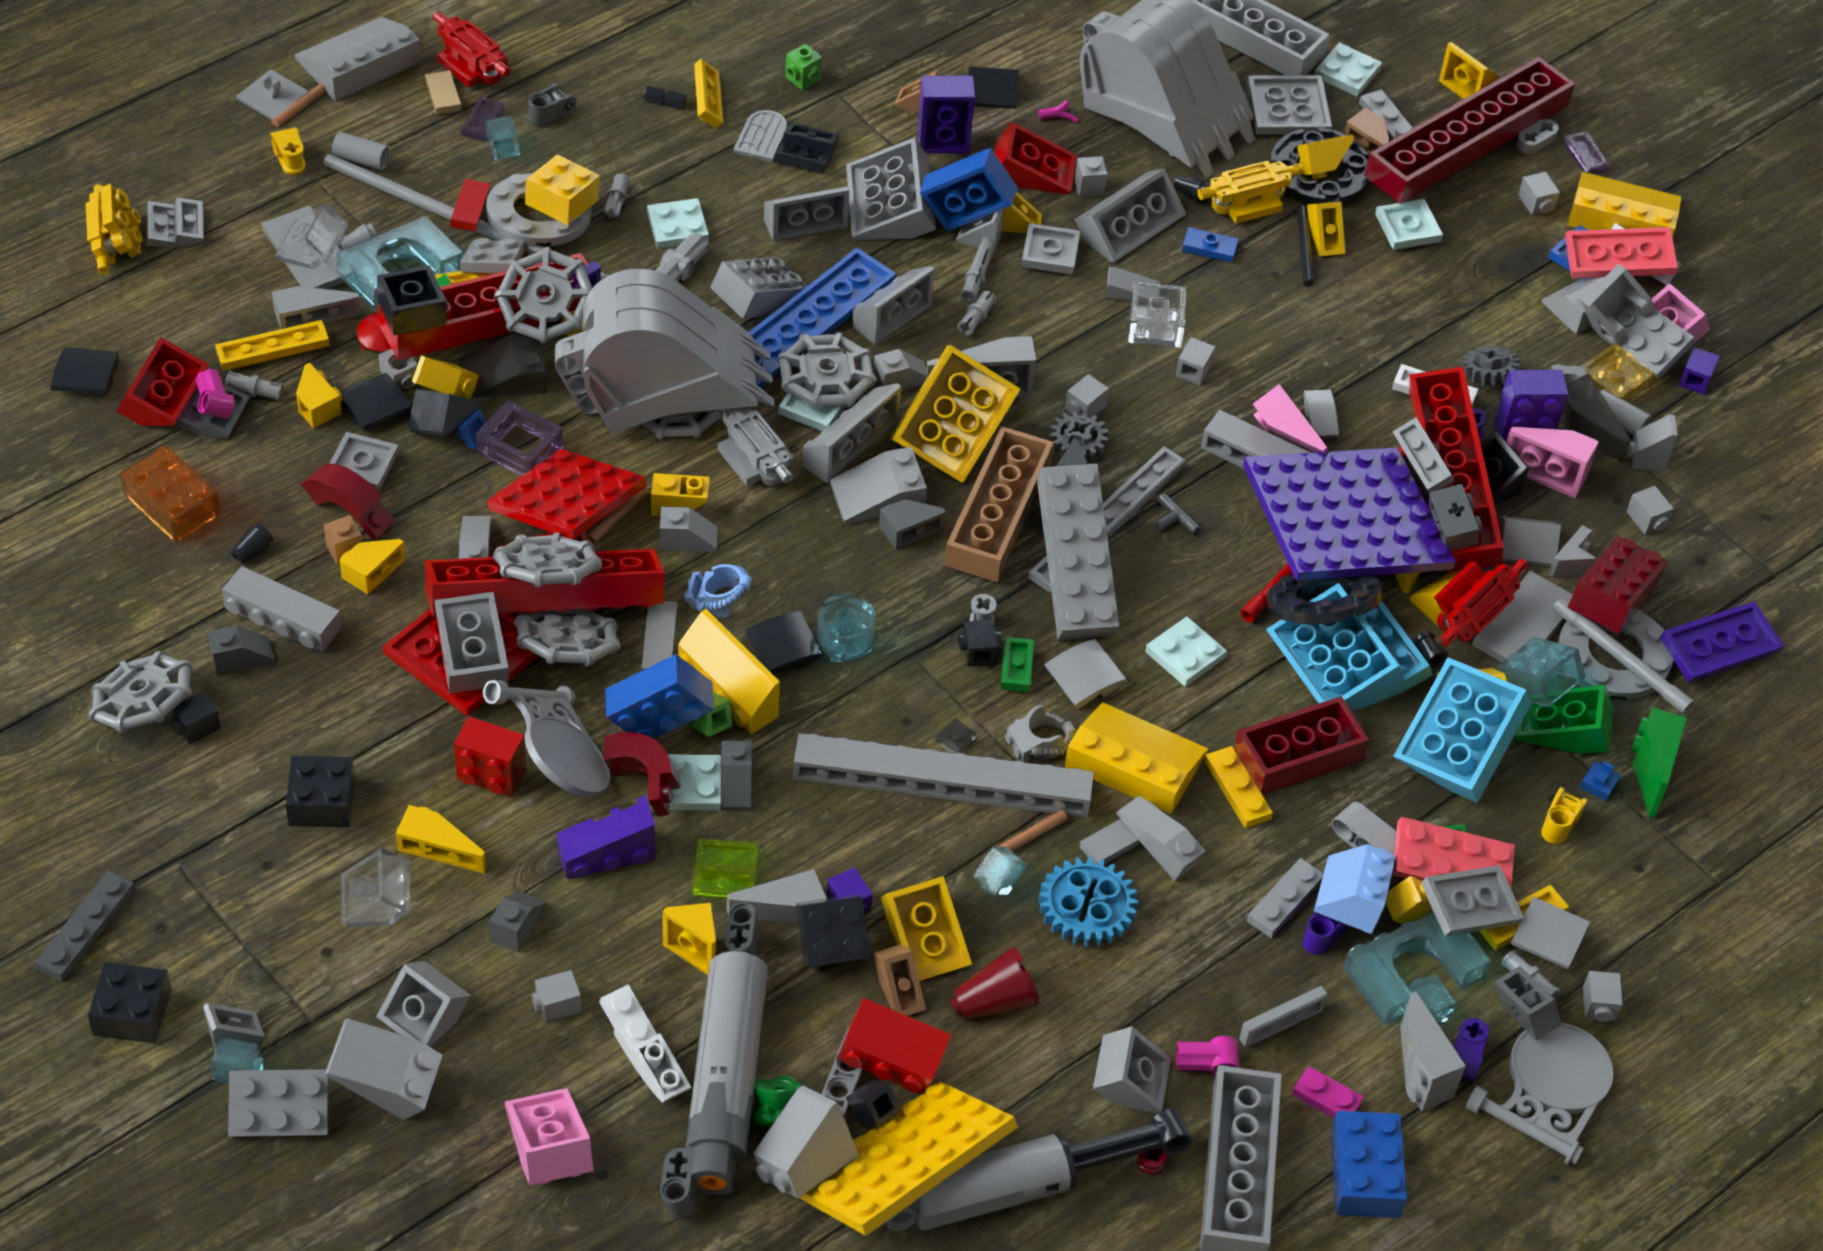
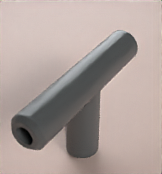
[1155,493,1200,535]

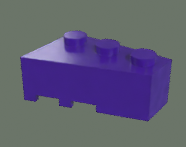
[557,795,655,879]

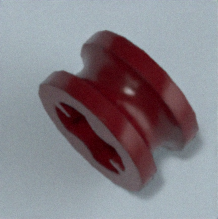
[1136,1149,1167,1175]

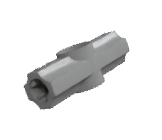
[655,232,709,282]

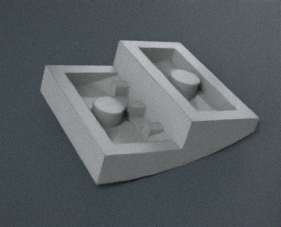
[146,197,203,247]
[1044,639,1127,710]

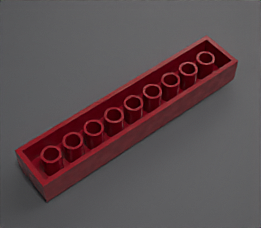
[1364,57,1575,204]

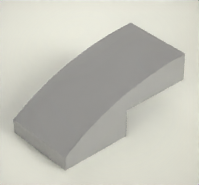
[1303,390,1339,439]

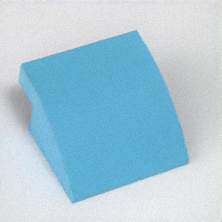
[1266,583,1433,711]

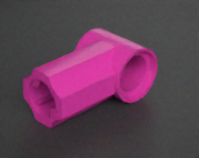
[196,369,234,419]
[1176,1036,1239,1076]

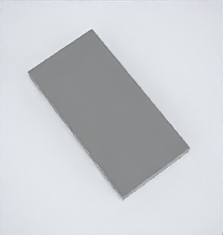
[261,205,356,289]
[1472,571,1573,673]

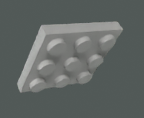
[1247,75,1332,135]

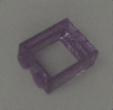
[475,400,564,476]

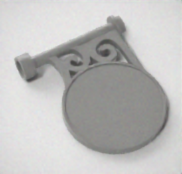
[483,680,610,798]
[1465,1023,1613,1165]

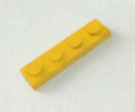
[215,320,330,371]

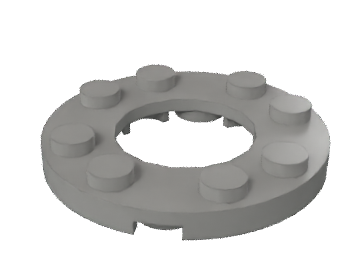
[486,173,592,246]
[1558,610,1673,700]

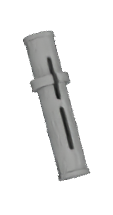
[960,238,996,303]

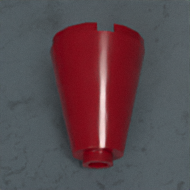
[950,947,1040,1020]

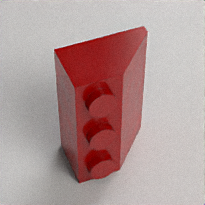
[116,337,209,426]
[837,998,951,1094]

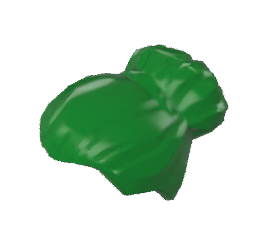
[752,1076,801,1128]

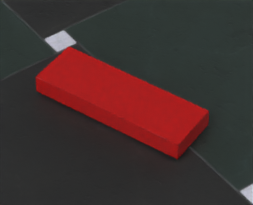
[450,179,491,232]

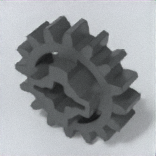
[1462,345,1520,386]
[1049,410,1108,461]

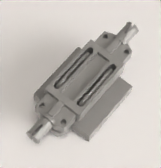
[718,407,794,486]

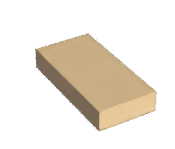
[425,70,461,115]

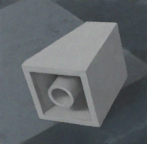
[753,1086,859,1198]

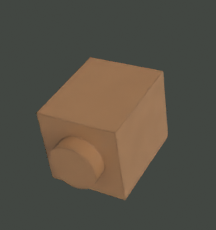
[324,515,362,566]

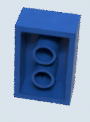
[919,148,1018,232]
[605,654,714,739]
[1331,1111,1407,1218]

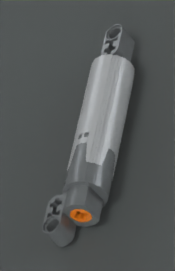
[660,902,768,1219]

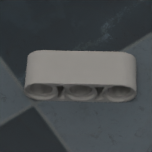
[1332,802,1396,877]

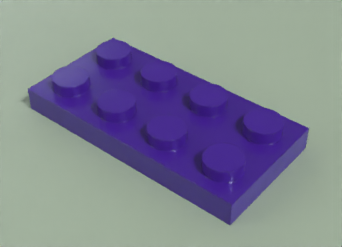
[1659,601,1784,683]

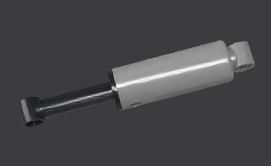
[886,1109,1192,1231]

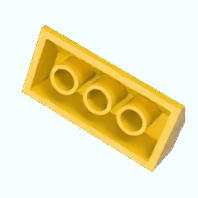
[678,609,780,735]

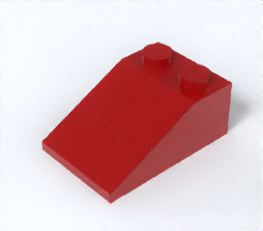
[994,122,1077,195]

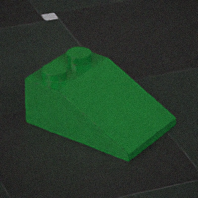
[1515,685,1614,754]
[1631,707,1686,818]

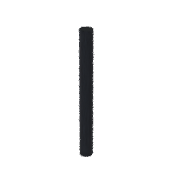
[1297,206,1314,287]

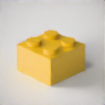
[525,155,600,225]

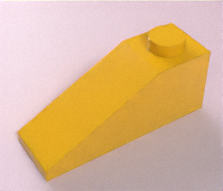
[396,805,486,874]

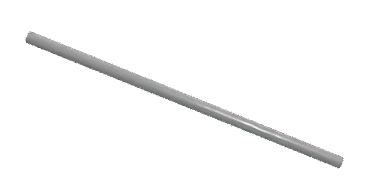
[324,154,609,280]

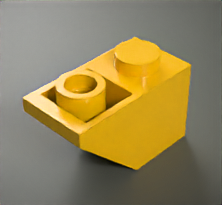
[296,363,342,429]
[651,473,710,517]
[1385,876,1438,928]

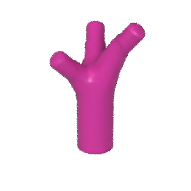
[1038,100,1079,123]

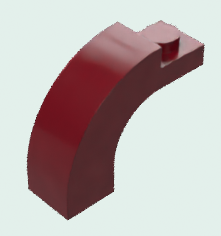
[300,463,396,540]
[604,732,681,817]

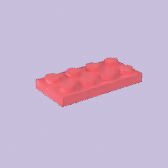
[1565,227,1678,278]
[1392,817,1515,888]

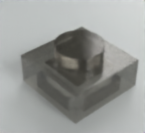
[936,718,978,754]

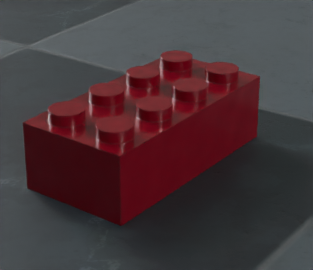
[1567,536,1668,634]
[1234,696,1369,795]

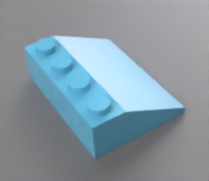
[1393,657,1532,803]

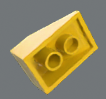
[880,876,972,981]

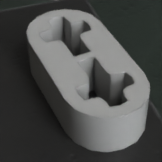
[1516,119,1558,154]

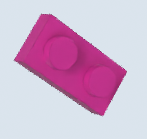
[1292,1066,1364,1118]

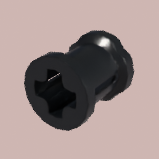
[1412,631,1448,668]

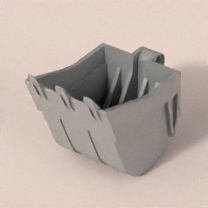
[1080,0,1255,178]
[555,269,774,434]

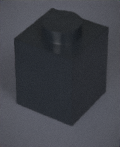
[170,691,221,744]
[846,1081,902,1128]

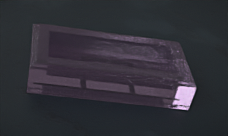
[461,96,504,142]
[1563,131,1610,174]

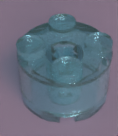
[817,594,876,662]

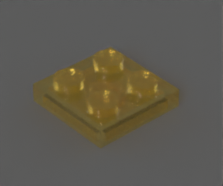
[1579,343,1654,400]

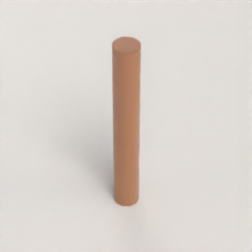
[271,83,326,128]
[587,487,649,544]
[989,810,1068,862]

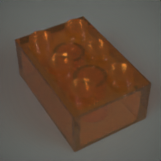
[119,444,221,543]

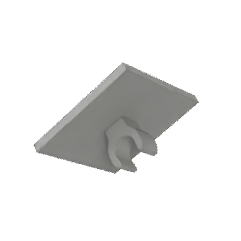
[236,69,309,120]
[1511,897,1590,969]

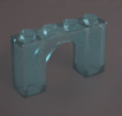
[336,216,462,310]
[1343,910,1491,1025]

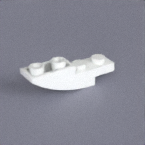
[599,985,691,1103]

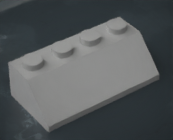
[1074,168,1186,262]
[802,383,901,483]

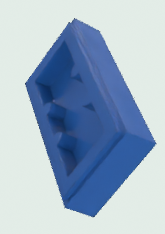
[1182,227,1239,262]

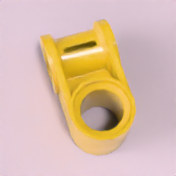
[270,127,306,175]
[1541,787,1588,844]

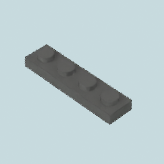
[34,871,135,982]

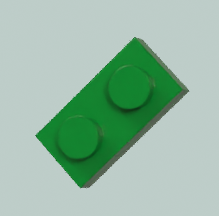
[1001,637,1034,692]

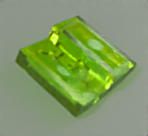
[692,838,758,897]

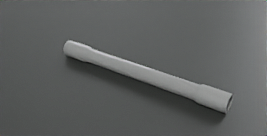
[1553,597,1695,715]

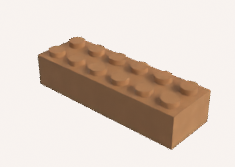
[944,426,1054,582]

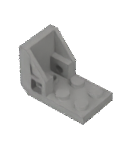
[1582,264,1695,379]

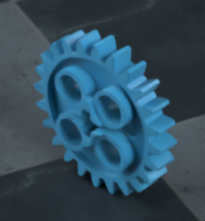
[1038,857,1138,947]

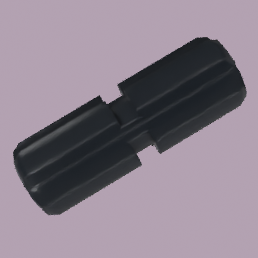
[643,86,687,109]

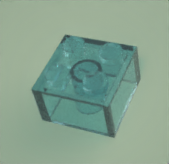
[1497,637,1585,707]

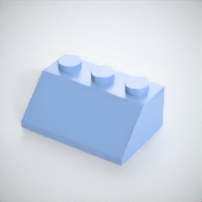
[1314,844,1396,934]

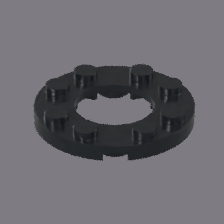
[1270,128,1370,205]
[1267,575,1383,624]

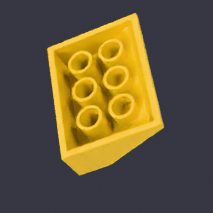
[1567,172,1681,237]
[890,345,1020,483]
[1065,702,1208,815]

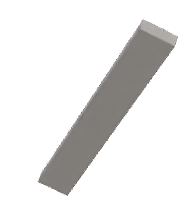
[1028,446,1186,593]

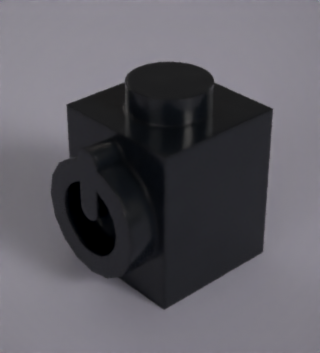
[958,620,1003,667]

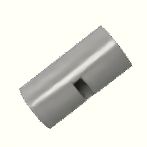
[332,132,390,171]
[1590,389,1651,436]

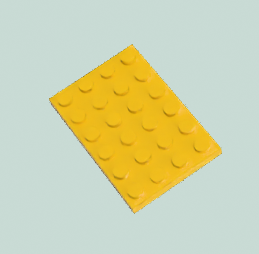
[800,1082,1018,1236]

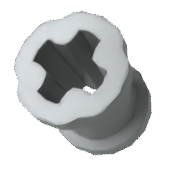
[970,594,997,625]

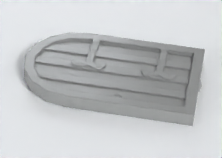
[733,110,787,162]

